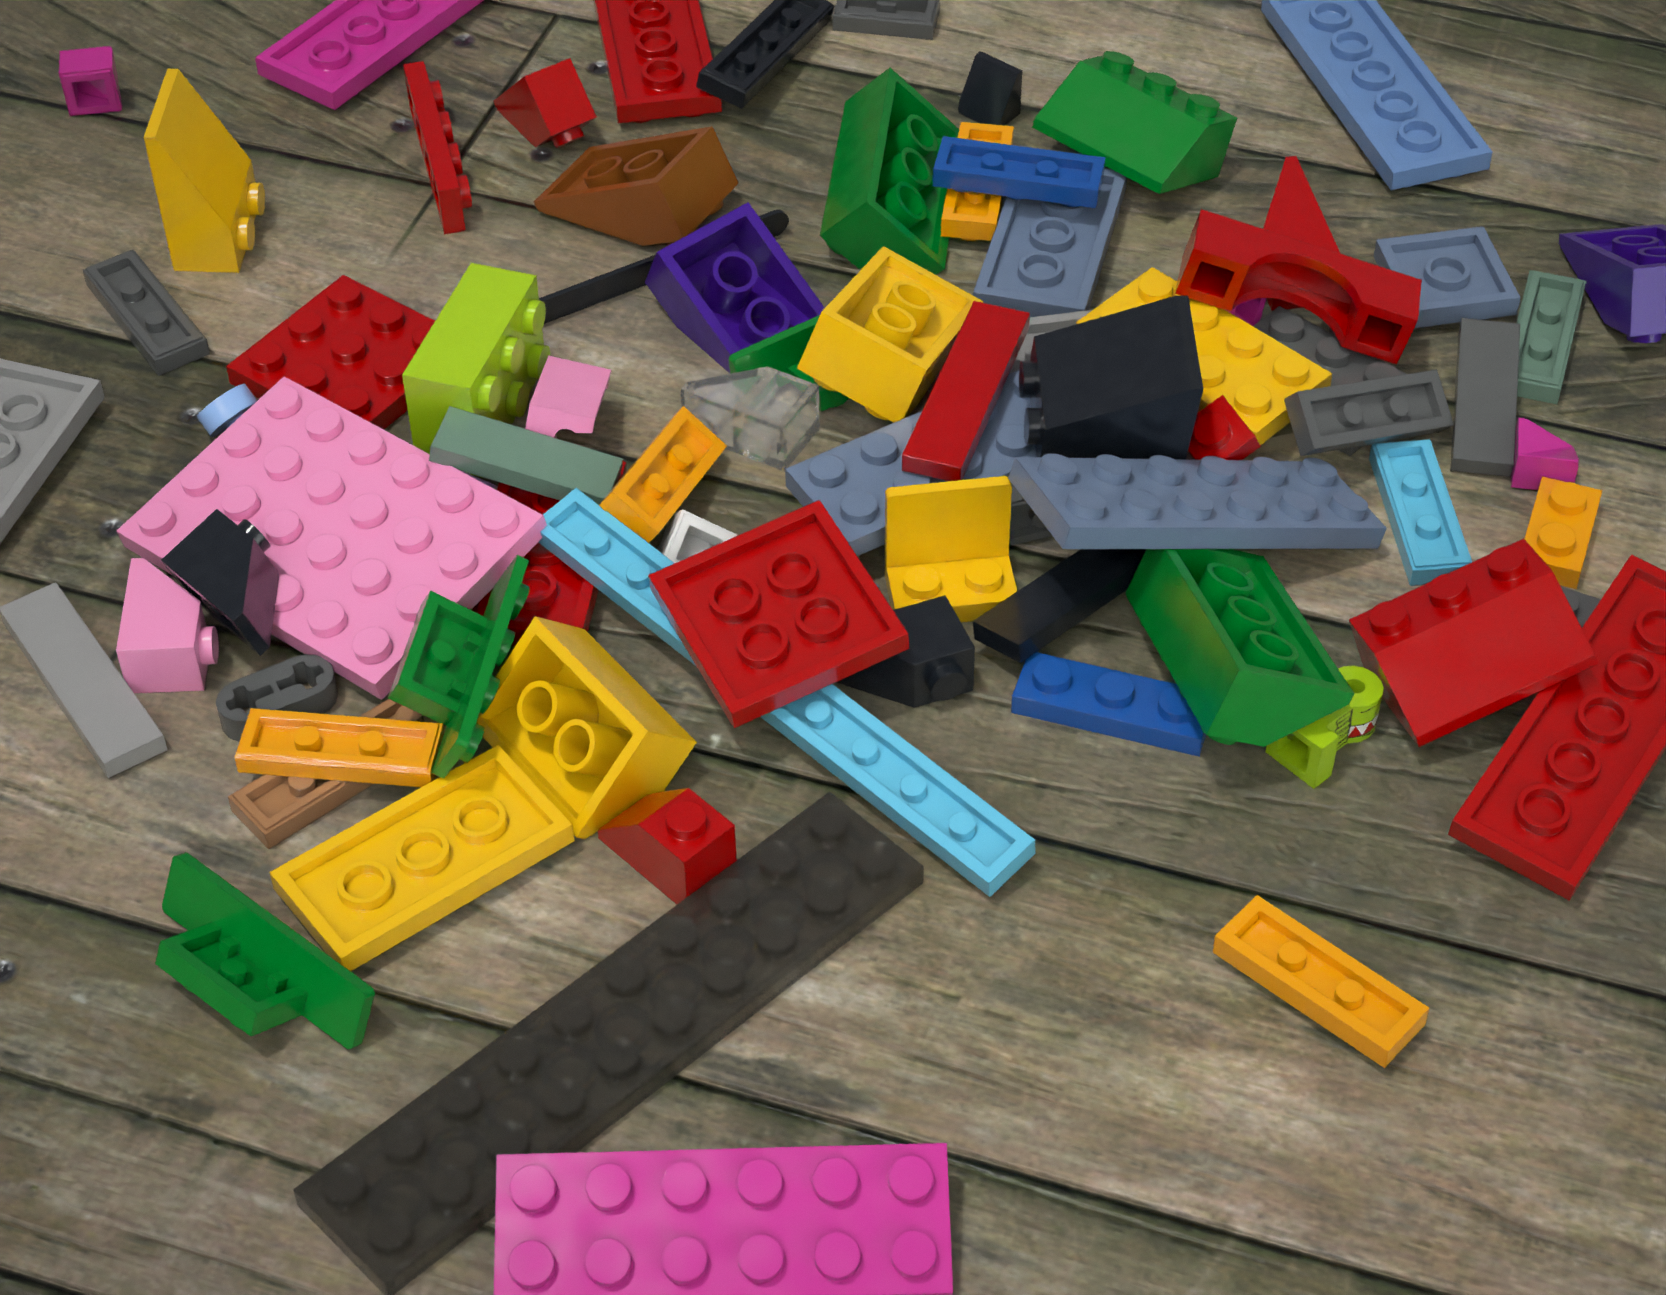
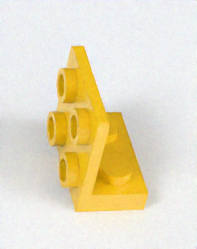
[885,476,1017,623]

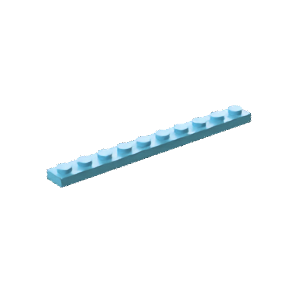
[538,488,1036,897]

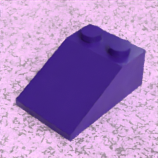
[645,202,825,374]
[1559,224,1666,343]

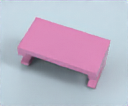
[525,356,611,438]

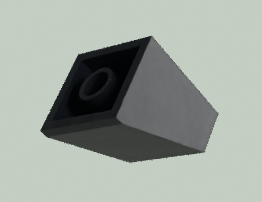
[1019,296,1203,459]

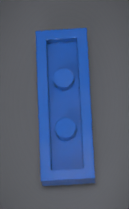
[932,136,1106,208]
[1011,652,1206,757]

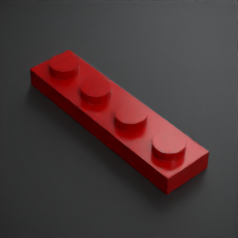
[403,61,472,235]

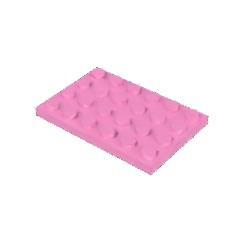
[116,377,547,700]

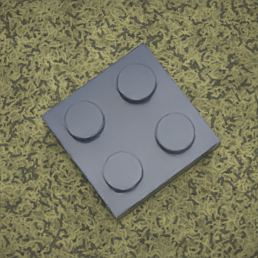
[1374,226,1521,328]

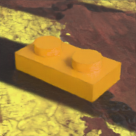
[1524,476,1603,589]

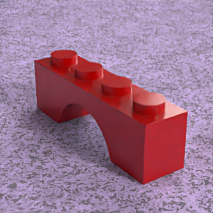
[1175,209,1422,365]

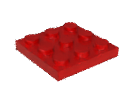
[226,275,435,430]
[648,500,910,728]

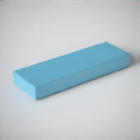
[1369,439,1472,586]

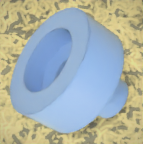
[197,383,258,437]

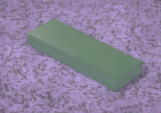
[1517,270,1586,405]
[429,406,623,505]

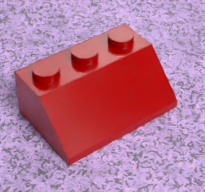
[1349,538,1598,747]

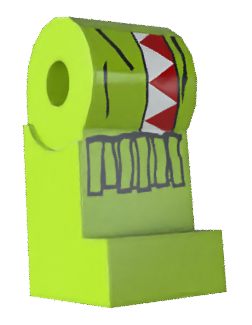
[1265,666,1384,789]

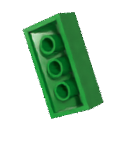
[820,67,959,274]
[1125,549,1355,747]

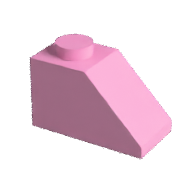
[116,558,219,693]

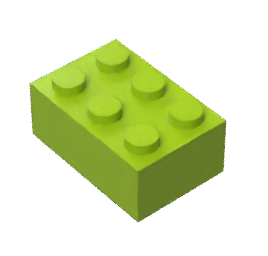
[402,263,551,477]

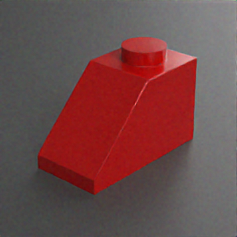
[493,58,597,149]
[598,788,738,914]

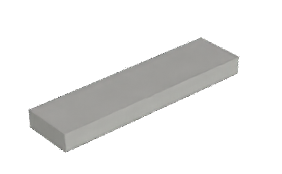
[0,582,167,778]

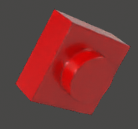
[1188,395,1261,460]

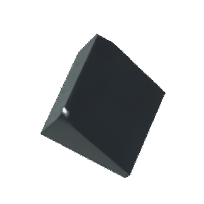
[958,51,1022,126]

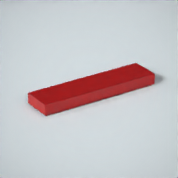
[902,301,1030,481]

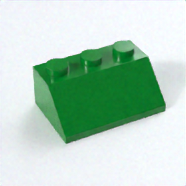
[1032,51,1237,194]

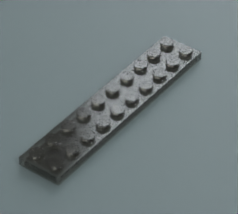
[293,792,924,1295]

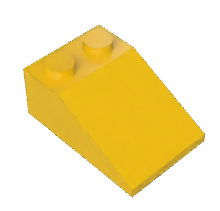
[144,68,265,273]
[797,246,983,423]

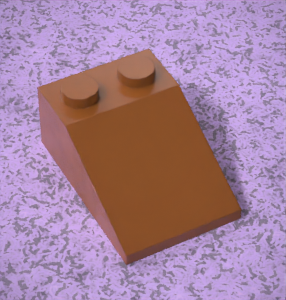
[534,126,739,246]

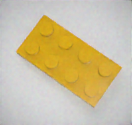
[1076,267,1332,445]
[269,744,574,971]

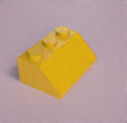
[476,616,697,839]

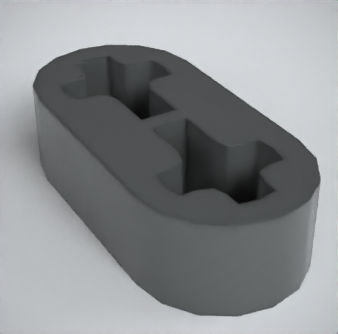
[216,654,338,742]

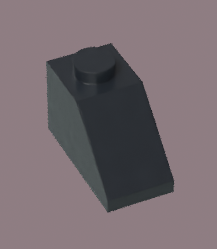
[161,509,279,656]
[836,595,975,708]

